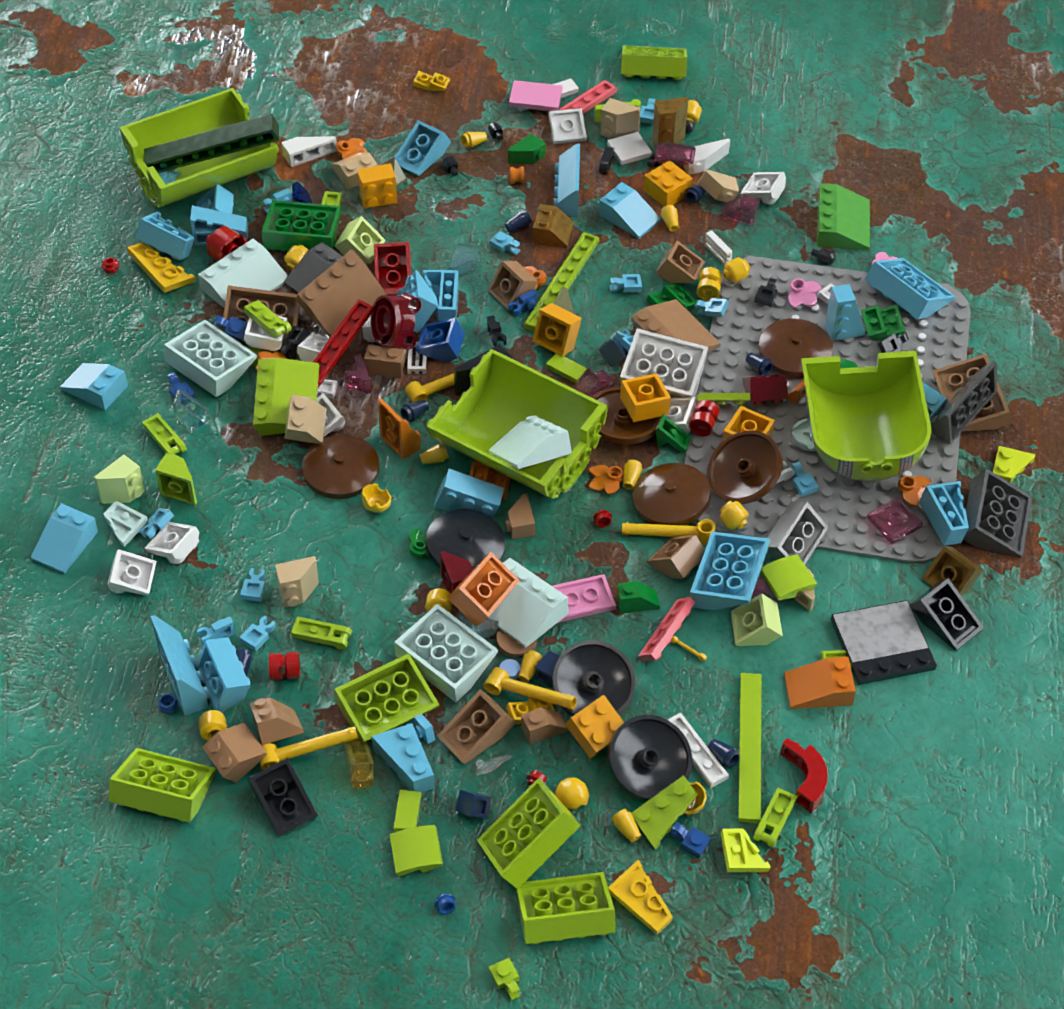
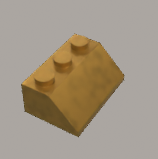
[652,97,688,152]

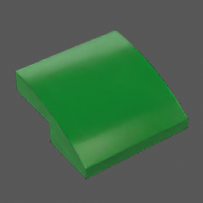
[647,283,697,312]
[861,305,906,339]

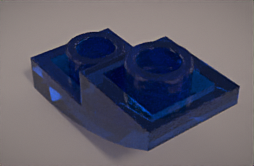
[292,182,313,204]

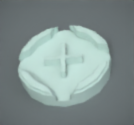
[792,419,816,451]

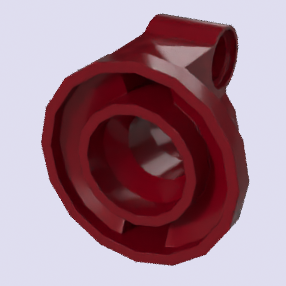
[371,293,421,350]

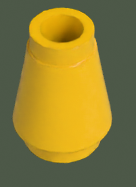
[461,132,487,148]
[661,205,679,232]
[419,444,449,465]
[623,460,643,490]
[518,650,543,682]
[612,809,642,843]

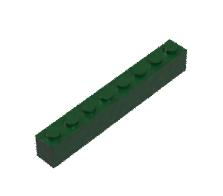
[144,114,279,173]

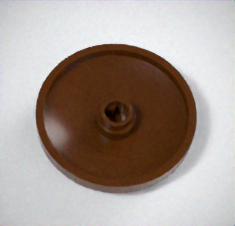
[759,318,833,377]
[592,387,661,444]
[707,430,783,504]
[302,435,380,499]
[633,463,711,525]

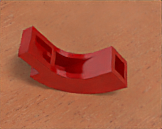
[780,738,828,814]

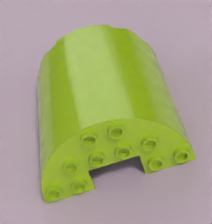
[119,88,279,208]
[426,349,608,499]

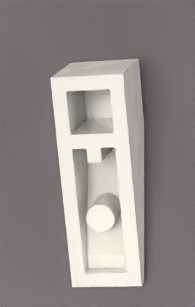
[281,136,337,167]
[681,138,730,175]

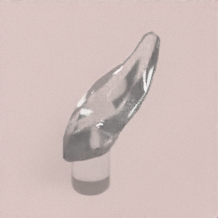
[476,755,512,775]

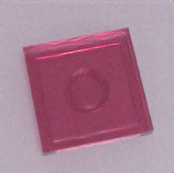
[867,497,923,544]

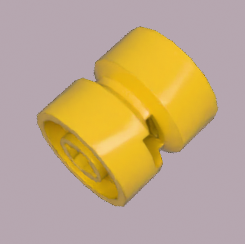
[697,267,722,301]

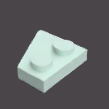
[104,501,148,547]

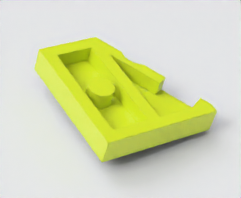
[993,446,1036,483]
[720,829,771,872]

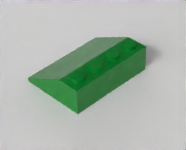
[262,200,341,251]

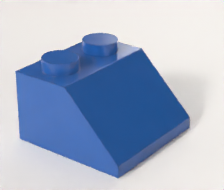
[416,318,465,362]

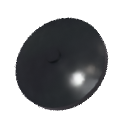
[426,509,505,569]
[552,640,636,716]
[607,715,692,801]

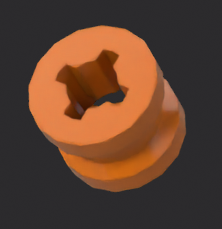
[510,166,525,184]

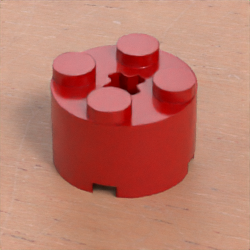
[206,225,247,262]

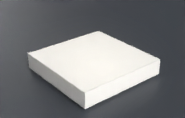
[548,108,587,144]
[607,131,652,165]

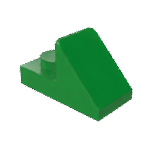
[656,414,691,453]

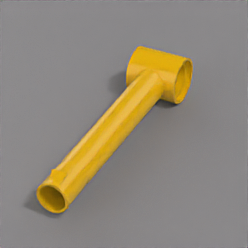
[405,373,454,403]
[622,519,715,545]
[483,667,577,709]
[260,726,359,771]

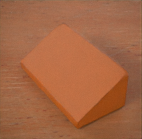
[788,379,806,404]

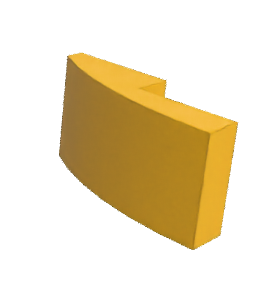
[412,71,450,91]
[506,697,555,724]

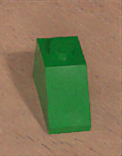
[508,133,546,164]
[616,581,660,614]

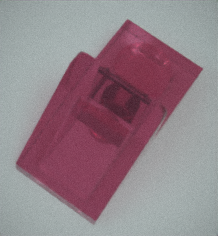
[344,354,371,394]
[573,368,614,398]

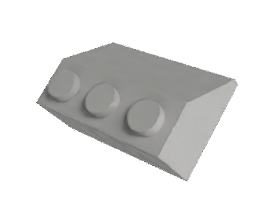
[767,501,829,564]

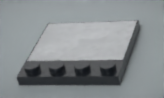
[831,600,937,685]

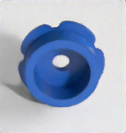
[158,693,179,713]
[434,893,456,914]

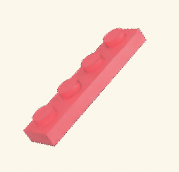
[559,80,617,114]
[638,597,695,662]

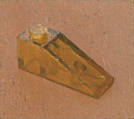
[343,736,374,788]

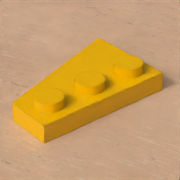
[608,859,673,935]

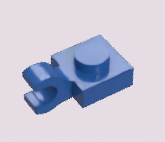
[508,289,538,317]
[214,315,248,341]
[168,372,195,405]
[670,822,711,858]

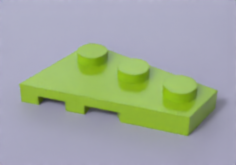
[631,775,697,850]

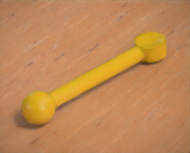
[671,636,707,662]

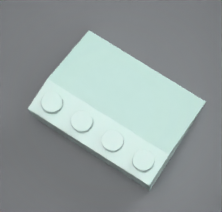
[198,239,288,308]
[164,320,257,397]
[488,416,572,469]
[486,558,569,648]
[394,604,498,702]

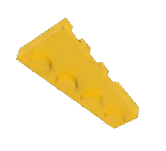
[127,242,195,293]

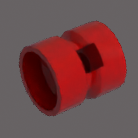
[689,400,720,436]
[269,652,300,680]

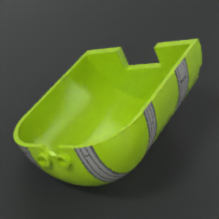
[801,351,931,481]

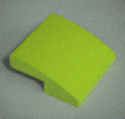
[760,554,817,600]
[389,825,443,877]

